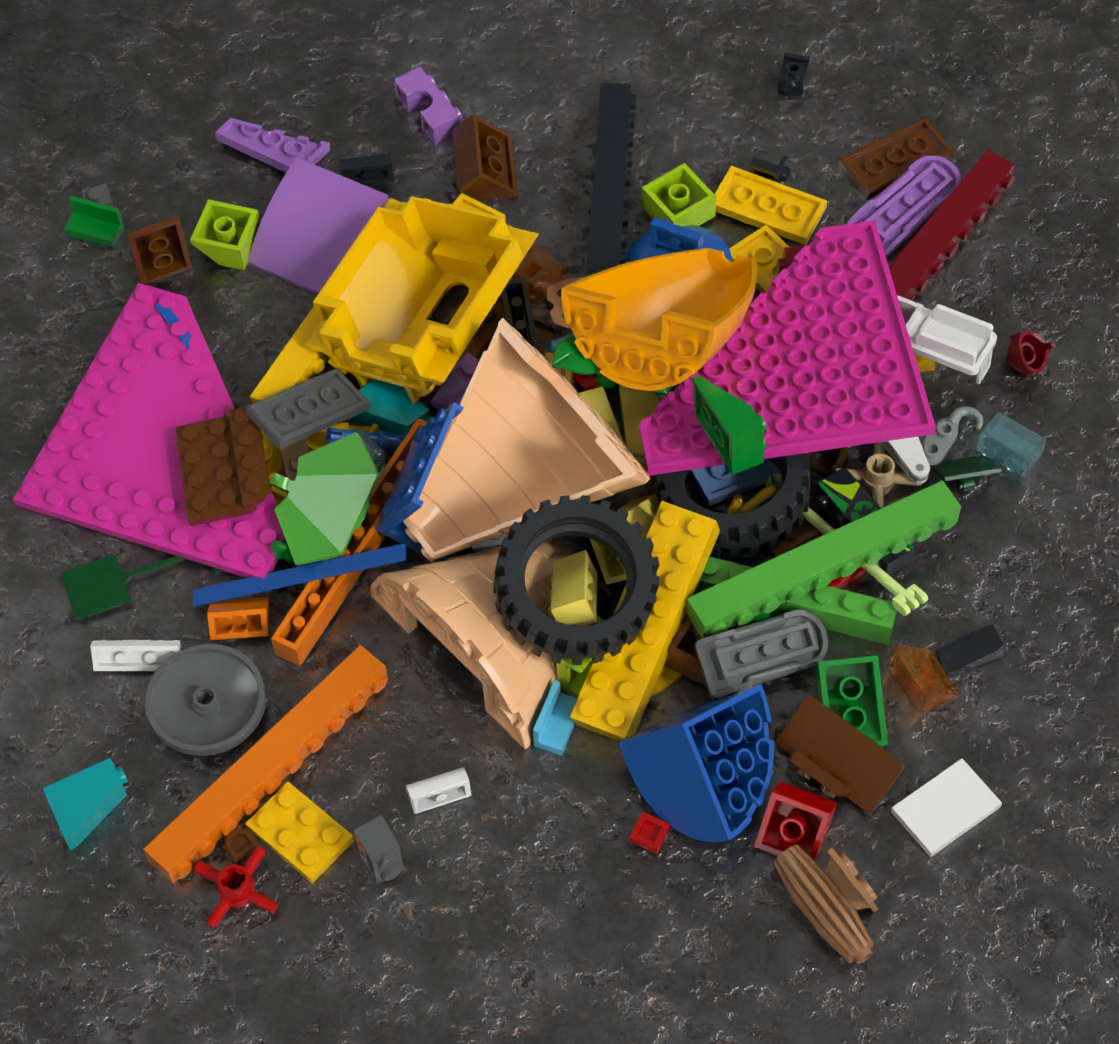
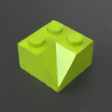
[642,163,716,226]
[190,199,261,270]

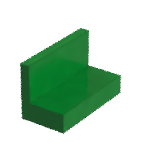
[64,196,124,248]

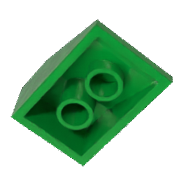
[693,375,766,475]
[814,655,888,746]

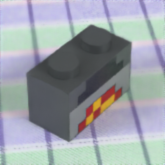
[354,815,404,884]

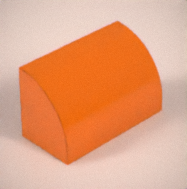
[207,597,270,640]

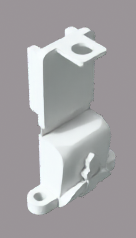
[897,295,997,384]

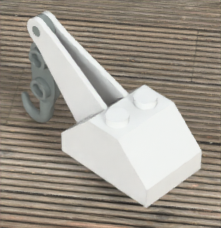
[879,407,983,484]

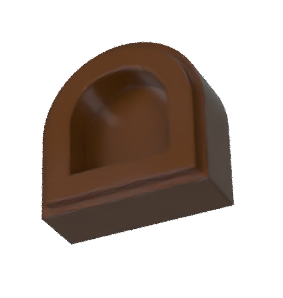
[225,828,262,865]

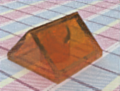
[890,645,960,716]

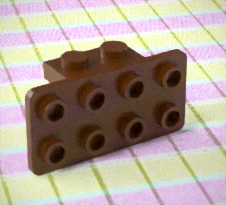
[776,696,904,812]

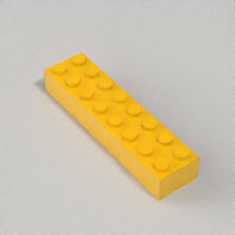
[570,501,720,742]

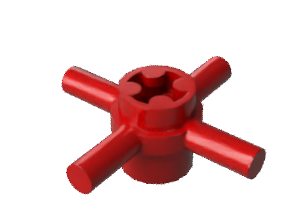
[194,846,278,929]

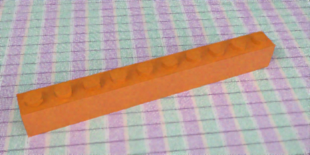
[271,418,427,667]
[143,645,388,884]

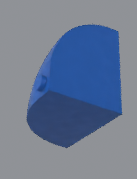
[618,684,774,842]

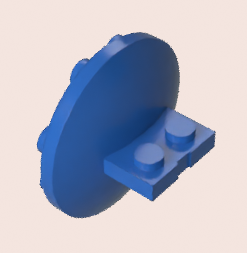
[626,217,732,263]

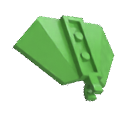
[269,432,380,566]

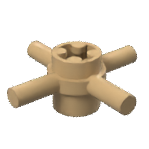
[836,442,921,508]

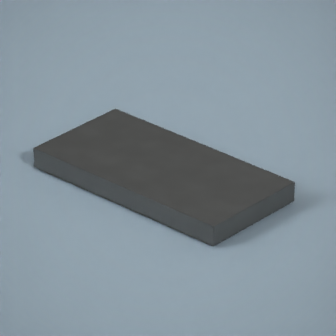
[246,368,370,449]

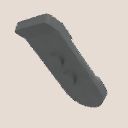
[694,610,828,698]

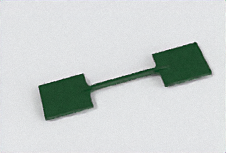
[61,554,223,621]

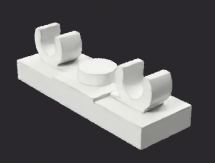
[90,640,181,671]

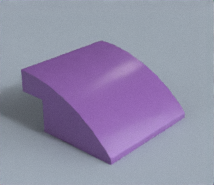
[248,158,389,295]

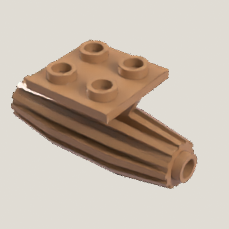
[773,845,878,964]

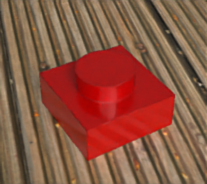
[629,812,670,854]

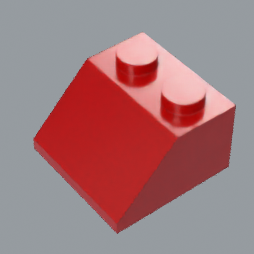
[754,781,837,861]

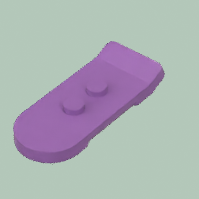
[847,156,961,258]

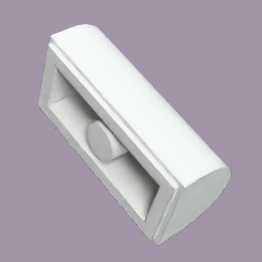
[406,767,472,814]

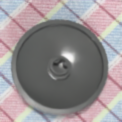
[145,644,266,756]

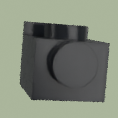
[777,52,810,96]

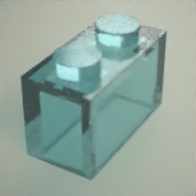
[977,412,1047,478]

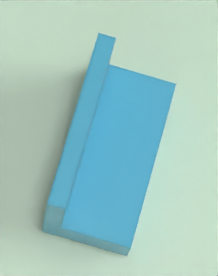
[533,680,578,756]

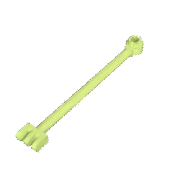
[765,473,928,616]

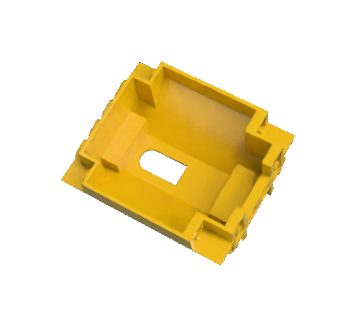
[305,196,539,404]

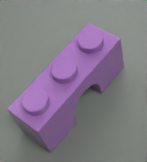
[394,67,462,145]

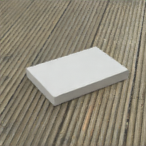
[891,759,1002,857]

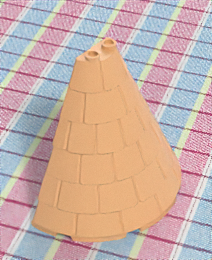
[403,318,650,563]
[371,537,565,749]

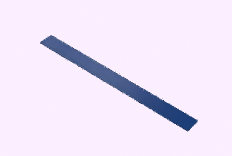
[192,543,406,607]

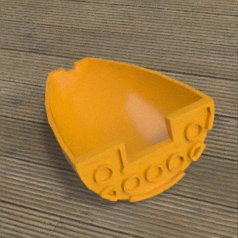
[561,248,757,391]

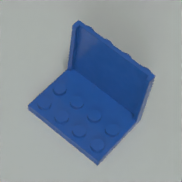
[375,402,464,562]

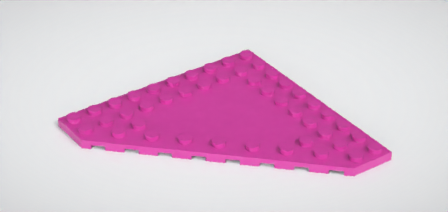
[639,220,936,476]
[13,283,287,579]

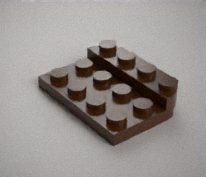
[175,407,271,526]

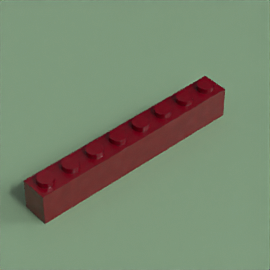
[889,150,1015,301]

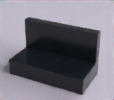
[339,153,394,184]

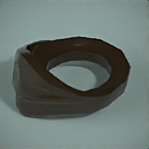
[808,447,848,474]

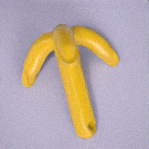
[727,484,776,514]

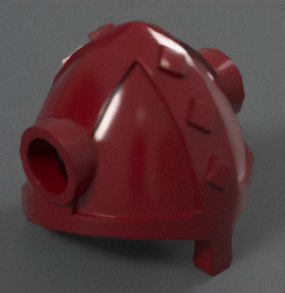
[1005,330,1055,378]

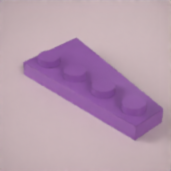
[215,118,330,173]

